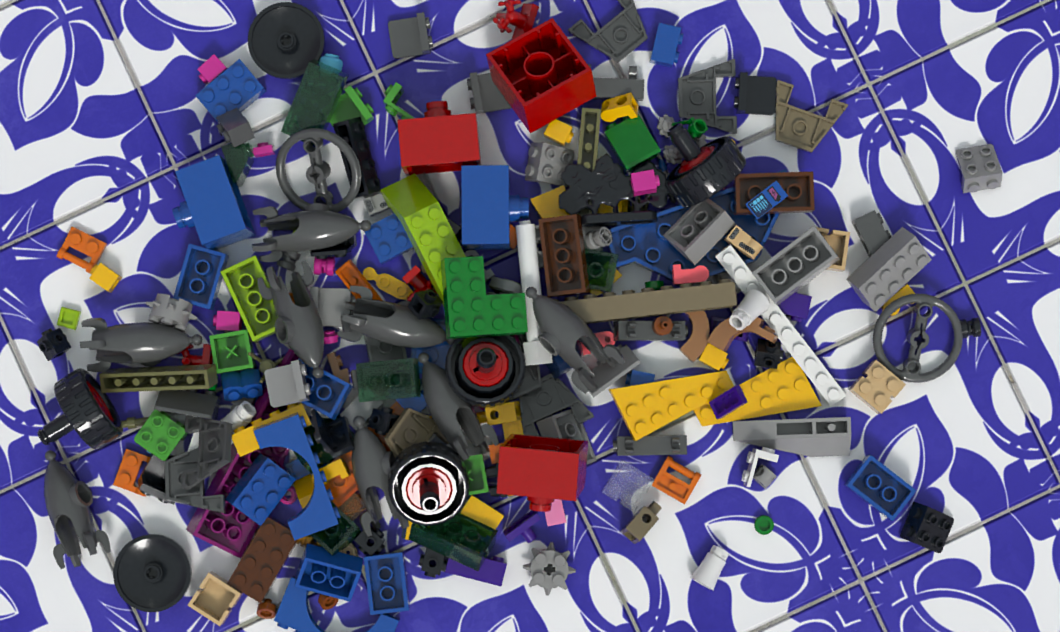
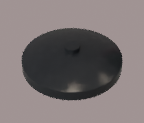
[248,2,325,79]
[113,534,192,612]

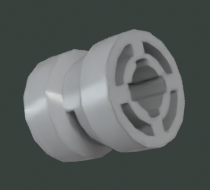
[585,227,612,250]

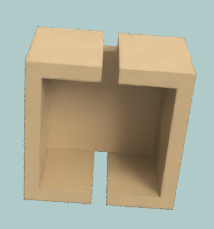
[811,227,850,272]
[849,360,906,414]
[187,571,243,626]

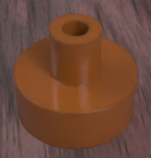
[652,316,673,336]
[318,594,339,610]
[257,599,277,619]

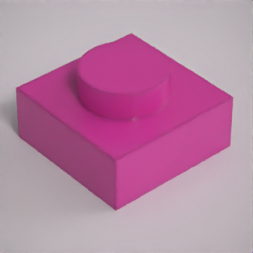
[253,142,275,158]

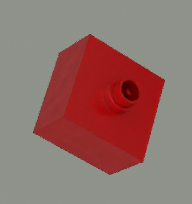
[486,18,597,133]
[397,101,481,176]
[496,434,588,512]

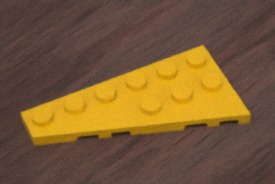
[693,357,822,426]
[608,370,734,441]

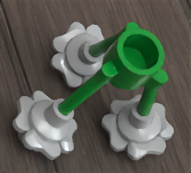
[657,114,708,165]

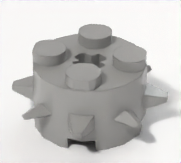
[146,294,197,332]
[523,542,576,596]

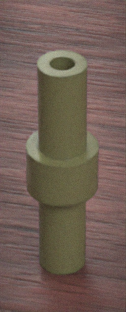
[121,417,149,429]

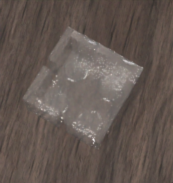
[601,459,655,513]

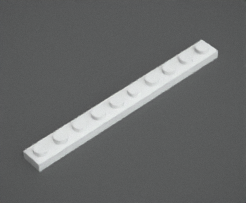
[715,244,847,407]

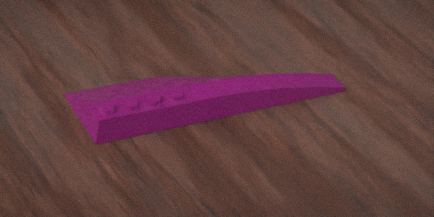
[186,348,299,559]

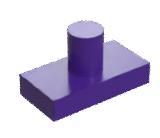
[709,385,748,419]
[503,510,541,543]

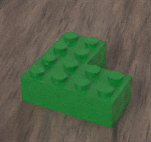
[441,256,528,339]

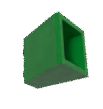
[604,114,661,174]

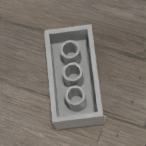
[752,226,840,305]
[846,227,932,312]

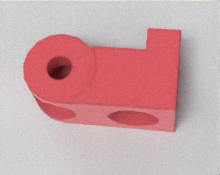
[672,264,709,285]
[580,331,616,356]

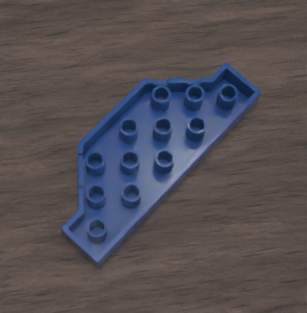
[608,169,787,282]

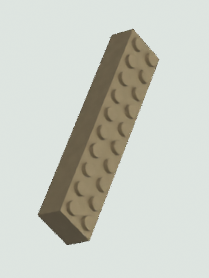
[555,279,738,324]

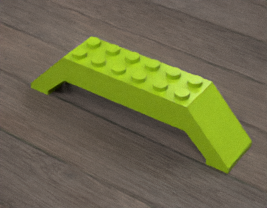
[380,173,482,348]

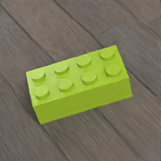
[220,255,277,342]

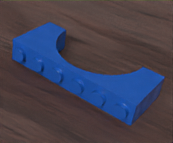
[253,412,341,541]
[274,576,400,632]

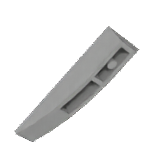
[732,417,851,457]

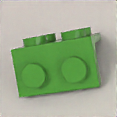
[383,82,414,119]
[322,85,374,128]
[134,410,188,461]

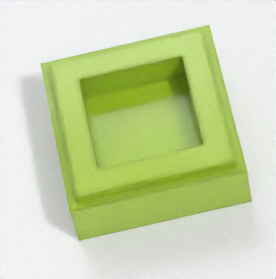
[57,307,81,330]

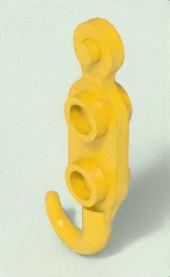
[363,267,413,300]

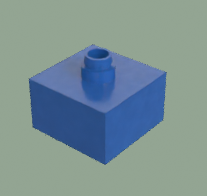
[172,155,256,251]
[461,165,529,250]

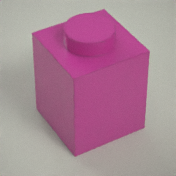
[197,54,227,84]
[630,169,660,196]
[213,311,242,331]

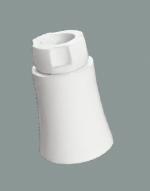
[729,289,769,330]
[220,401,256,443]
[690,545,729,591]

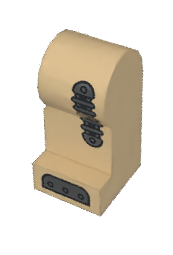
[724,225,763,260]

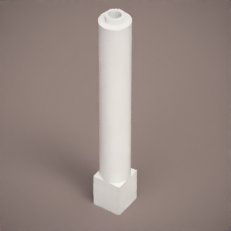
[515,220,553,366]

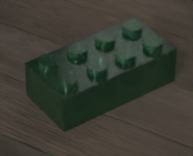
[281,59,349,147]
[409,513,498,571]

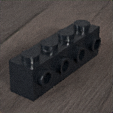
[333,117,381,198]

